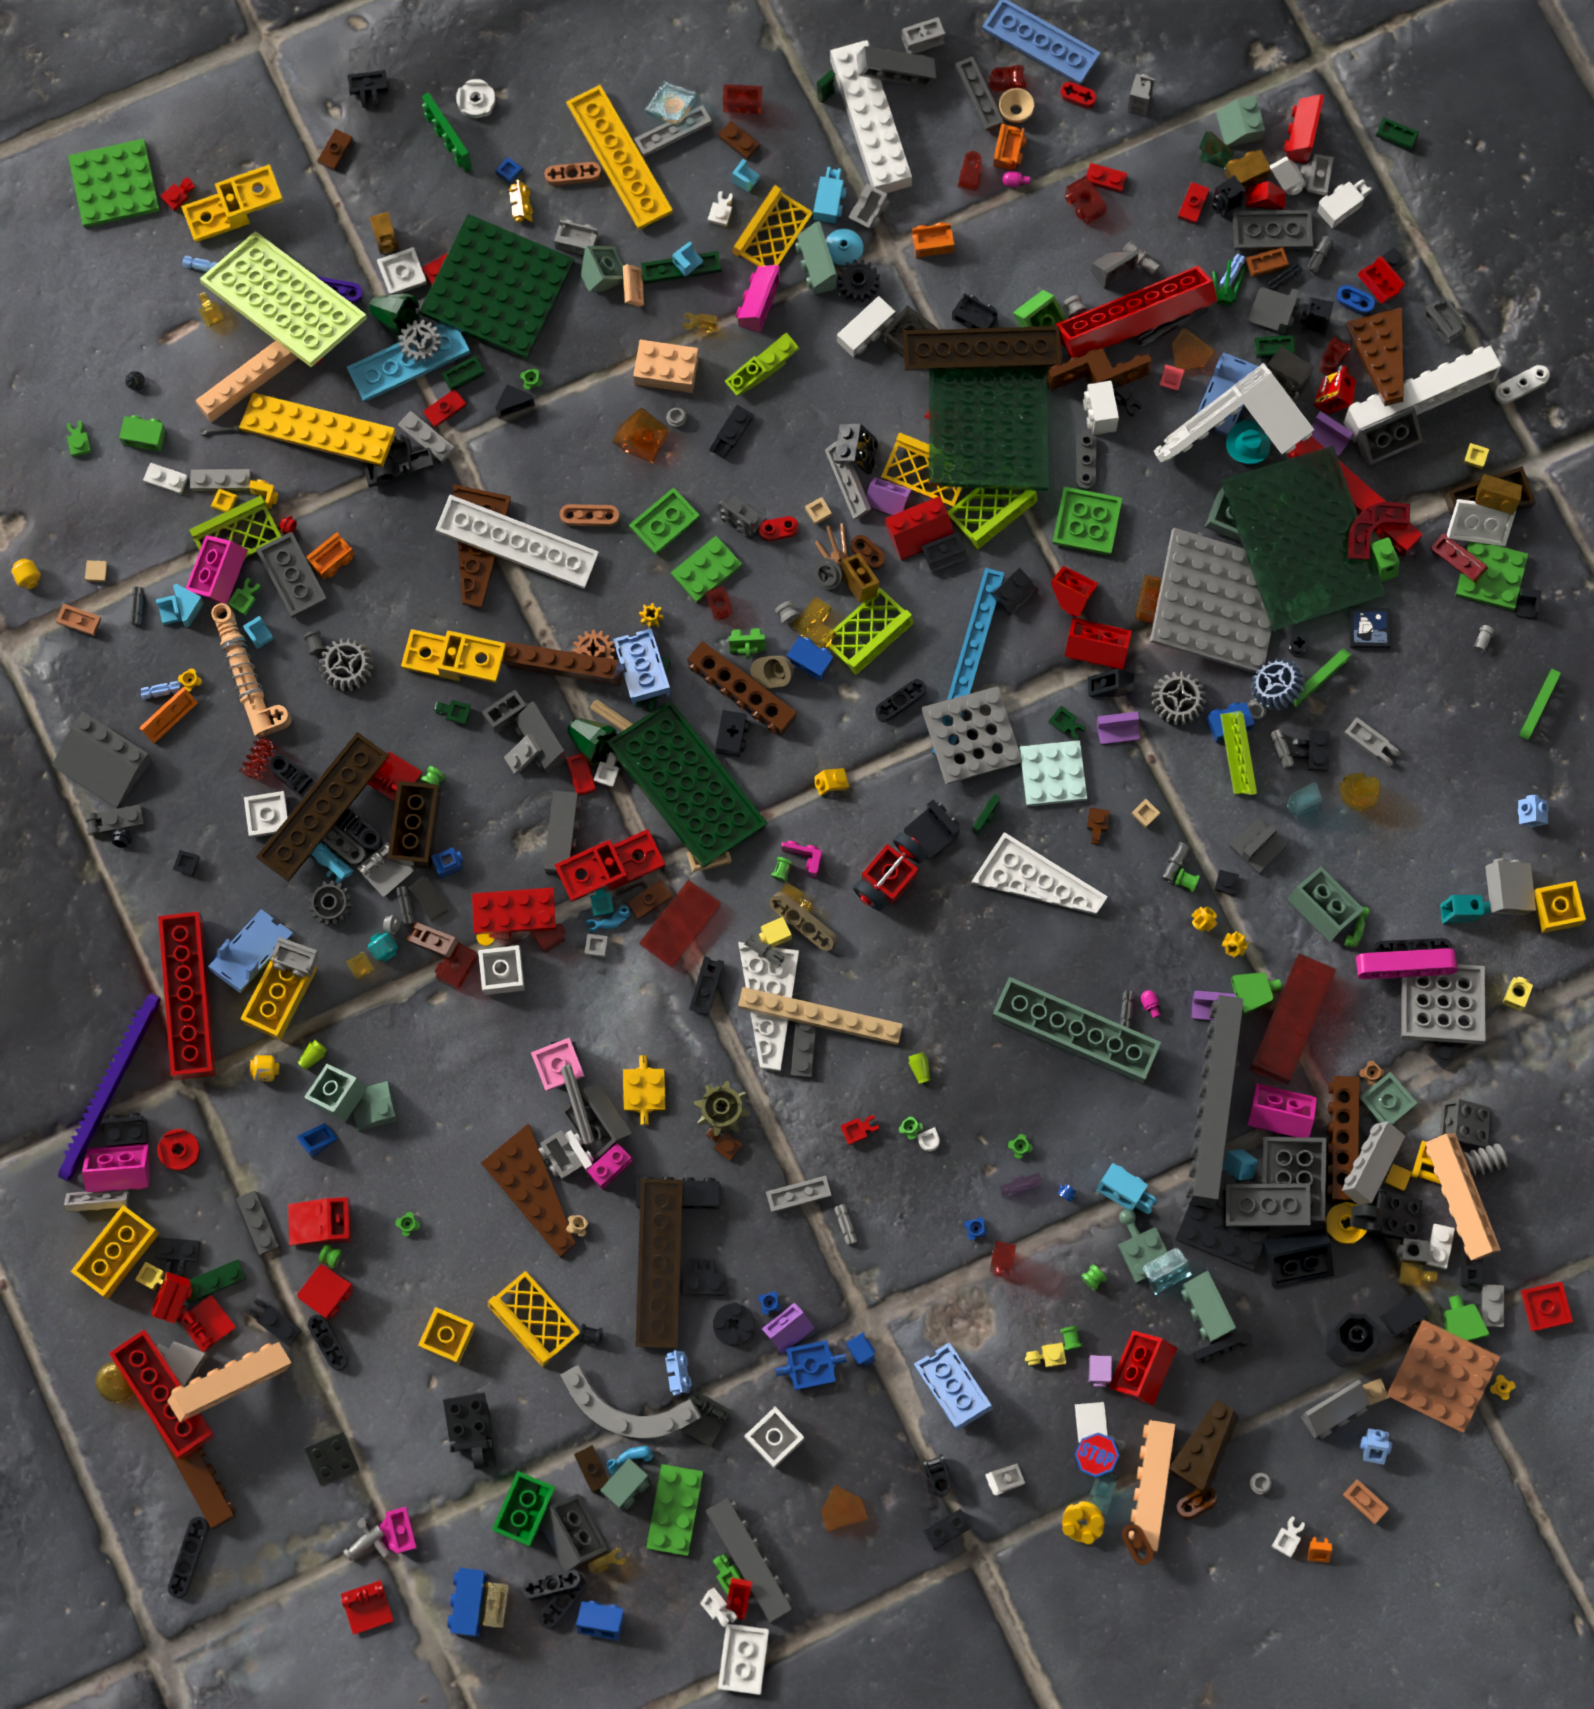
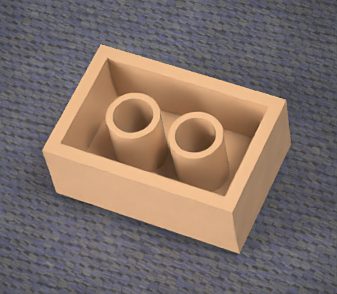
[633,340,699,393]

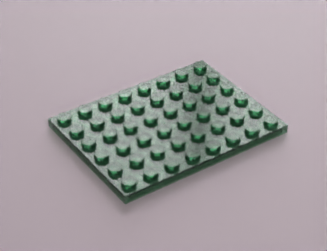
[929,367,1049,491]
[1221,445,1386,632]

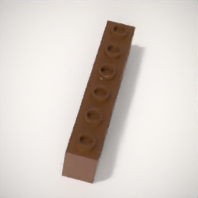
[687,641,797,736]
[1327,1076,1359,1203]

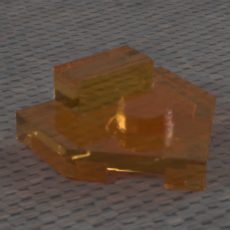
[1172,328,1216,370]
[821,1485,868,1532]

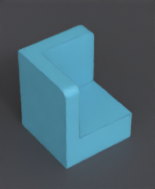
[732,159,760,193]
[672,241,703,276]
[156,595,182,625]
[243,616,274,649]
[1222,1149,1258,1181]

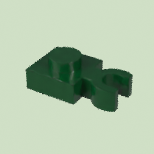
[1048,706,1086,741]

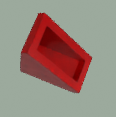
[1245,181,1286,210]

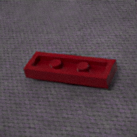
[1430,533,1488,583]

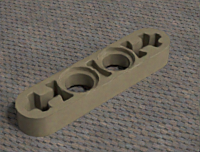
[769,892,837,951]

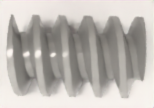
[1463,1143,1508,1177]

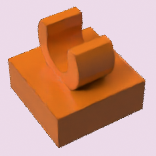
[1308,1537,1332,1563]

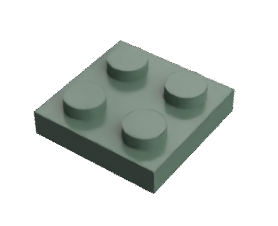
[1359,1072,1417,1125]

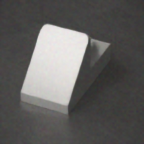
[986,1464,1025,1495]

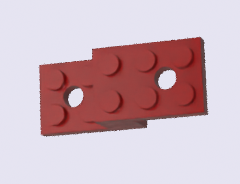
[554,829,665,902]

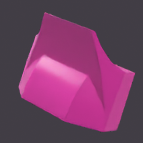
[379,1507,417,1554]

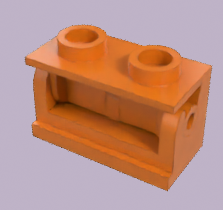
[993,124,1027,171]
[912,222,955,258]
[307,532,354,580]

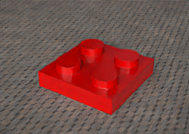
[1520,1281,1573,1332]

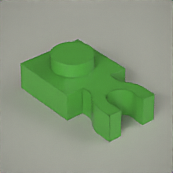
[67,420,92,458]
[227,578,261,616]

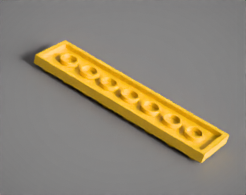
[566,85,673,230]
[239,393,397,466]

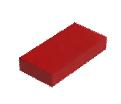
[566,754,597,796]

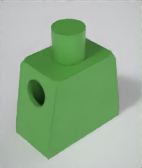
[1369,537,1400,583]
[1231,972,1282,1017]
[1443,1295,1489,1342]

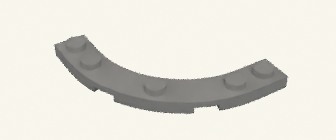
[561,1364,701,1438]

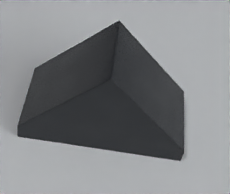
[495,384,535,418]

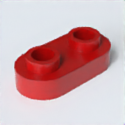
[759,516,798,541]

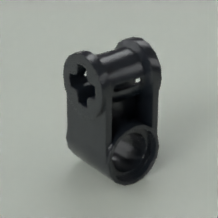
[922,1454,951,1497]

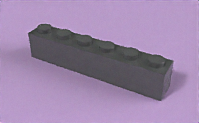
[706,1498,793,1624]

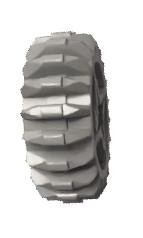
[319,638,373,692]
[1151,672,1206,725]

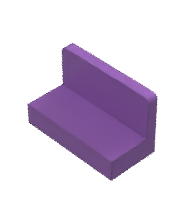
[1311,411,1354,457]
[866,477,912,515]
[1097,711,1140,745]
[1192,991,1236,1021]
[762,1303,814,1354]

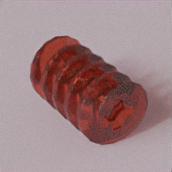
[238,735,278,780]

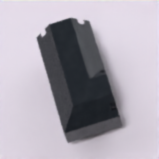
[1326,1312,1380,1366]

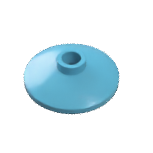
[826,229,863,266]

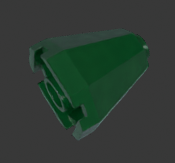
[369,294,420,336]
[568,718,617,766]

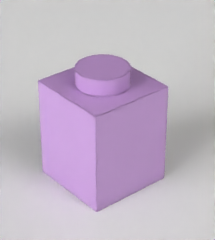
[1089,1355,1112,1387]

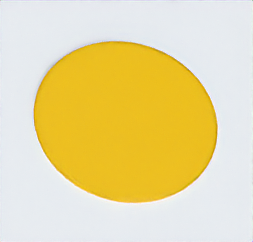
[477,934,495,946]

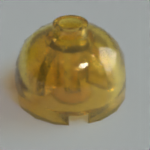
[1339,773,1381,811]
[95,1361,135,1403]

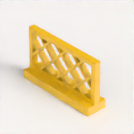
[732,185,813,267]
[881,432,973,507]
[487,1271,580,1368]

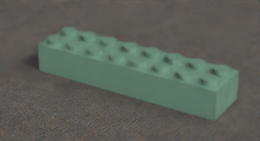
[992,977,1161,1084]

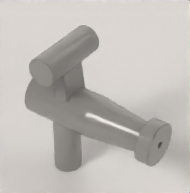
[343,1518,390,1561]

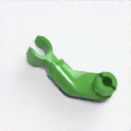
[1344,906,1369,948]

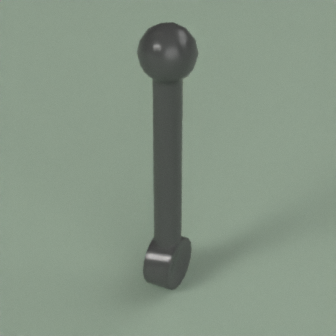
[199,424,240,436]

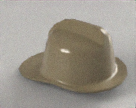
[750,656,796,688]

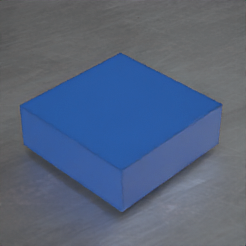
[495,157,523,184]

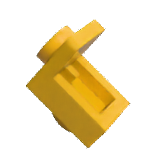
[249,480,278,509]
[814,768,849,795]

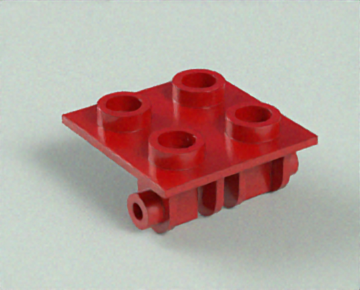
[368,751,423,802]
[178,1294,236,1352]
[341,1580,394,1635]

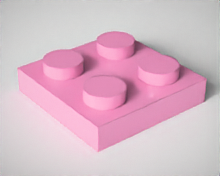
[531,1038,585,1092]

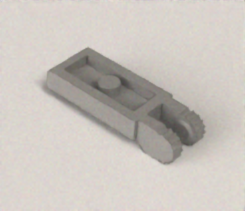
[1344,717,1401,767]

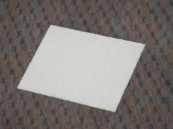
[1075,1402,1107,1442]

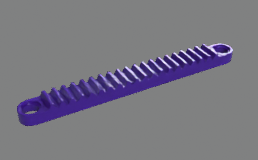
[58,993,161,1182]

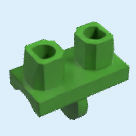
[729,628,766,660]

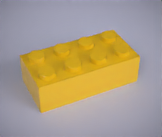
[240,957,318,1041]
[71,1205,160,1300]

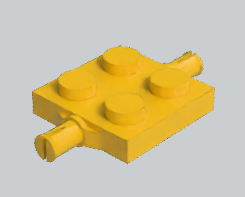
[623,1055,665,1126]

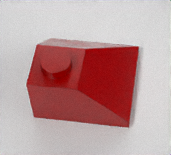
[1051,566,1099,617]

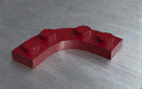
[1348,502,1410,561]

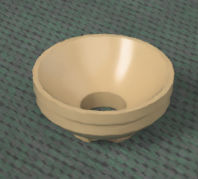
[999,88,1034,123]

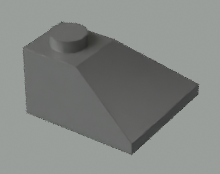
[1091,250,1139,289]

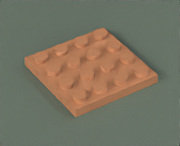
[1387,1319,1500,1433]

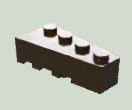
[1444,466,1536,514]
[1169,1399,1239,1498]

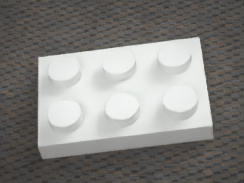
[1447,499,1516,546]
[718,1624,769,1695]

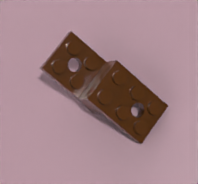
[1047,348,1152,391]

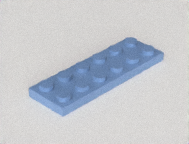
[982,0,1100,85]

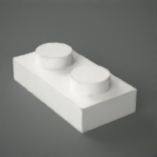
[143,463,188,495]
[564,1130,594,1172]
[1425,1224,1455,1270]

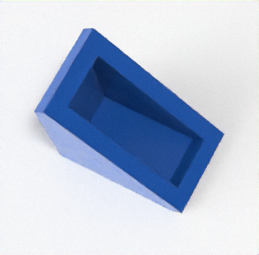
[296,1123,338,1159]

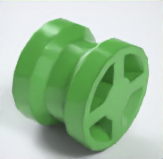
[421,766,446,788]
[318,1244,342,1269]
[1081,1265,1107,1291]

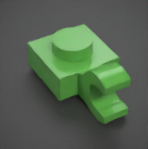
[713,1554,745,1595]

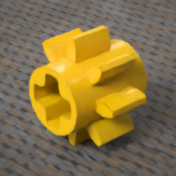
[639,603,664,629]
[1191,907,1218,932]
[1222,931,1249,958]

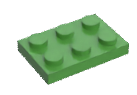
[629,487,700,555]
[671,536,742,603]

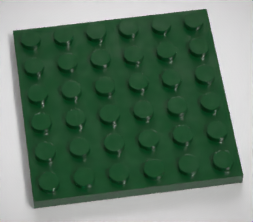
[419,214,575,360]

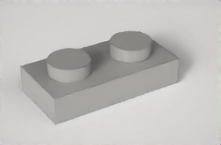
[504,734,542,774]
[1482,1284,1504,1328]

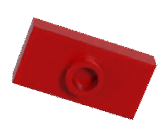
[1178,182,1210,224]
[423,389,467,428]

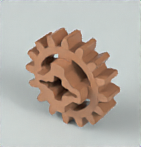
[572,629,616,659]

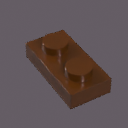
[718,121,760,160]

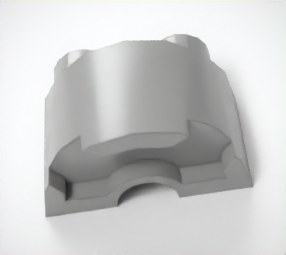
[848,184,890,228]
[539,1130,583,1178]

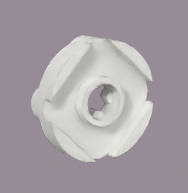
[456,79,495,118]

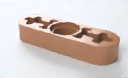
[544,162,601,186]

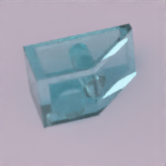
[1287,782,1322,818]
[1087,1473,1118,1518]

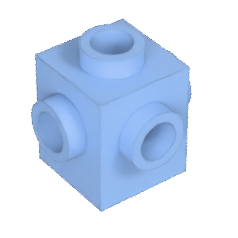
[1518,795,1549,828]
[1360,1429,1392,1465]

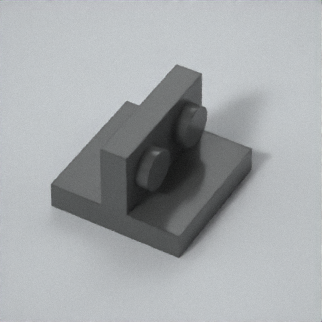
[1229,817,1287,874]

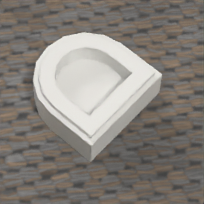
[916,1127,940,1152]

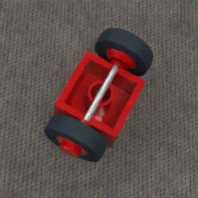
[853,833,927,911]

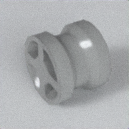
[1063,295,1087,318]
[775,600,800,625]

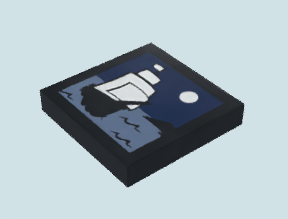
[1349,607,1391,648]

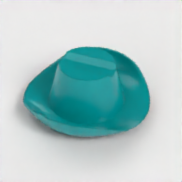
[1226,420,1270,464]

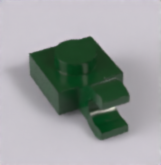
[434,700,471,726]

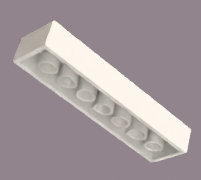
[830,40,912,193]
[1344,346,1501,443]

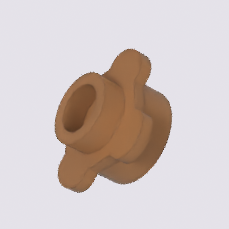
[1359,1061,1384,1085]

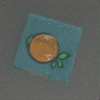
[645,82,698,126]

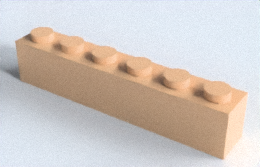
[196,341,298,423]
[1426,1133,1501,1260]
[168,1342,291,1422]
[1128,1420,1175,1553]

